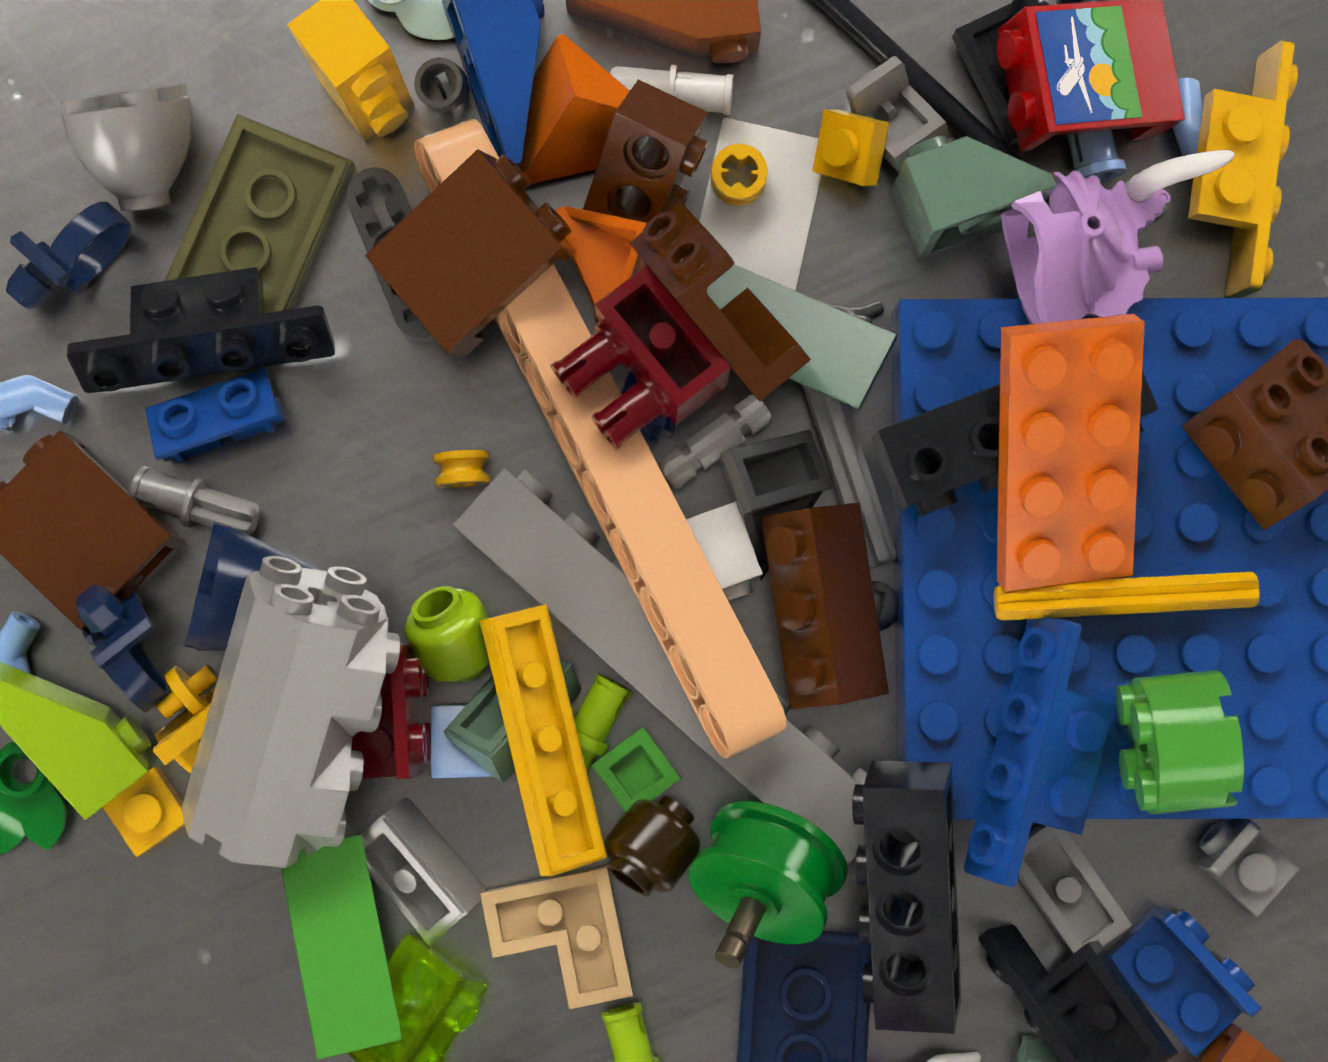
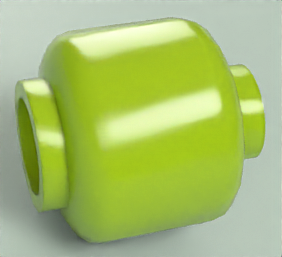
[404,586,490,683]

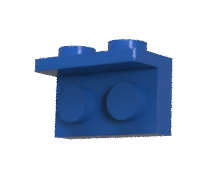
[1107,905,1262,1057]

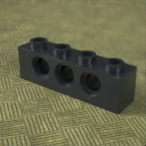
[852,761,961,1034]

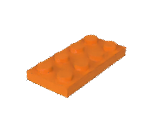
[997,314,1145,591]

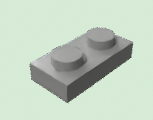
[1018,824,1133,955]

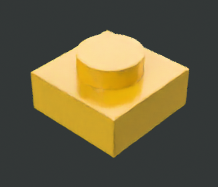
[812,109,889,186]
[102,766,185,857]

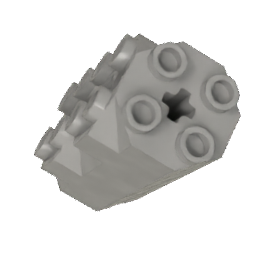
[181,556,400,868]

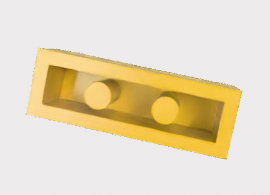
[287,0,414,141]

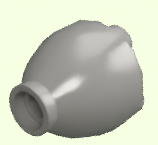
[60,84,192,211]

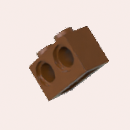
[583,79,708,223]

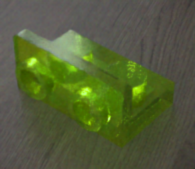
[347,933,489,1062]

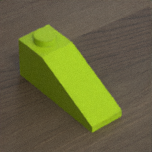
[0,662,151,820]

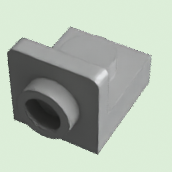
[1193,819,1300,918]

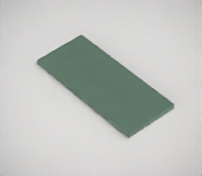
[707,264,898,410]

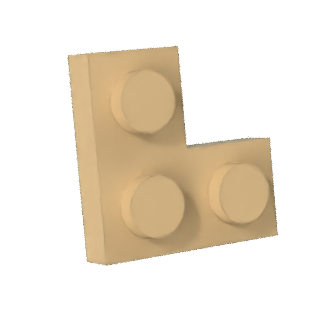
[480,866,633,1009]

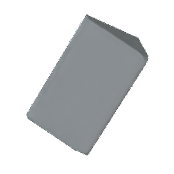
[362,798,486,946]

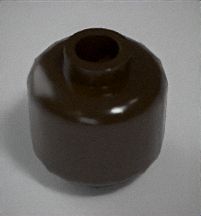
[604,796,700,896]

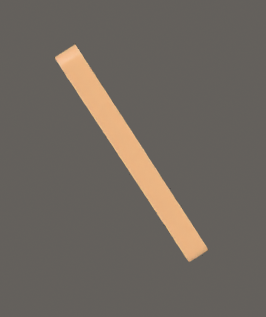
[414,118,787,758]

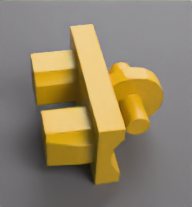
[153,664,218,774]

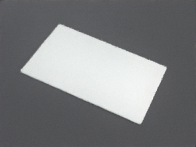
[700,118,821,291]

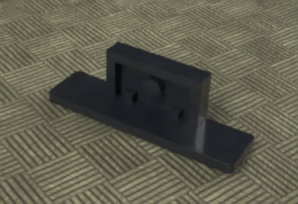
[67,267,335,393]
[978,924,1179,1062]

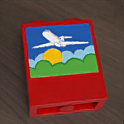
[996,0,1185,151]

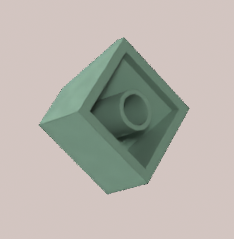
[891,136,1057,260]

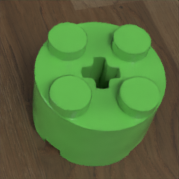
[1115,670,1244,814]

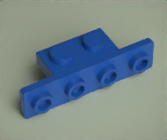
[964,617,1115,887]

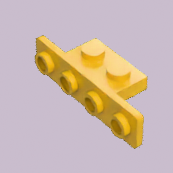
[1188,40,1298,298]

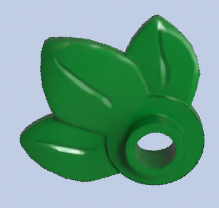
[0,741,67,855]

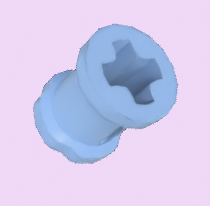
[1061,130,1127,182]

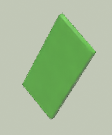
[281,834,403,1060]

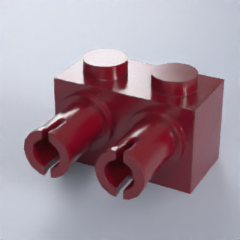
[550,265,731,450]

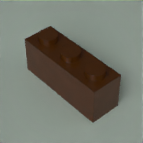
[761,503,889,709]

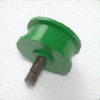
[688,801,848,969]

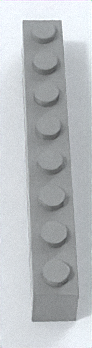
[453,468,867,866]

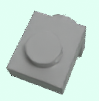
[846,56,950,173]

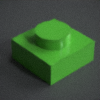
[591,727,681,812]

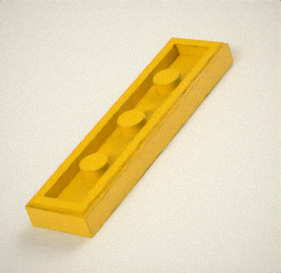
[479,604,607,877]

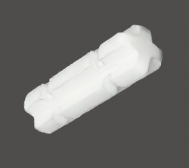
[658,394,772,489]

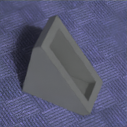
[718,429,832,581]

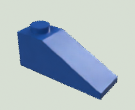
[442,0,545,167]

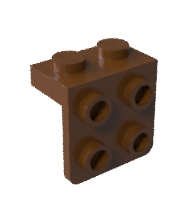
[1181,339,1328,530]

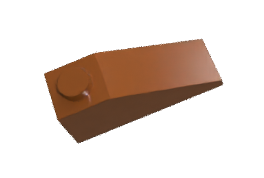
[566,0,761,64]

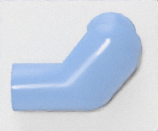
[0,375,79,430]

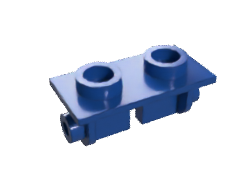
[145,367,286,464]

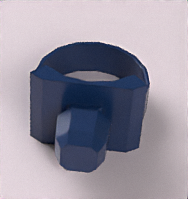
[6,202,132,309]
[75,585,170,712]

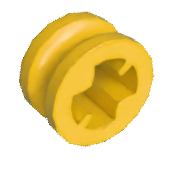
[711,143,768,206]
[432,450,491,488]

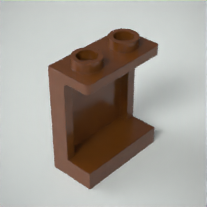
[365,149,576,356]
[630,203,811,402]
[0,430,185,631]

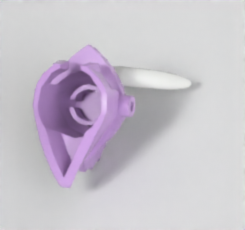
[1001,150,1235,324]

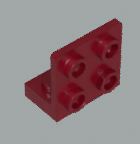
[351,644,431,780]

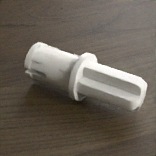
[610,64,733,115]

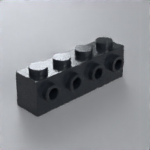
[871,369,1159,517]

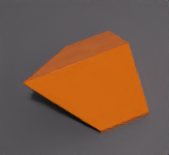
[519,34,630,185]
[555,206,647,310]

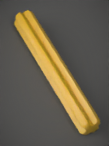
[993,572,1260,621]

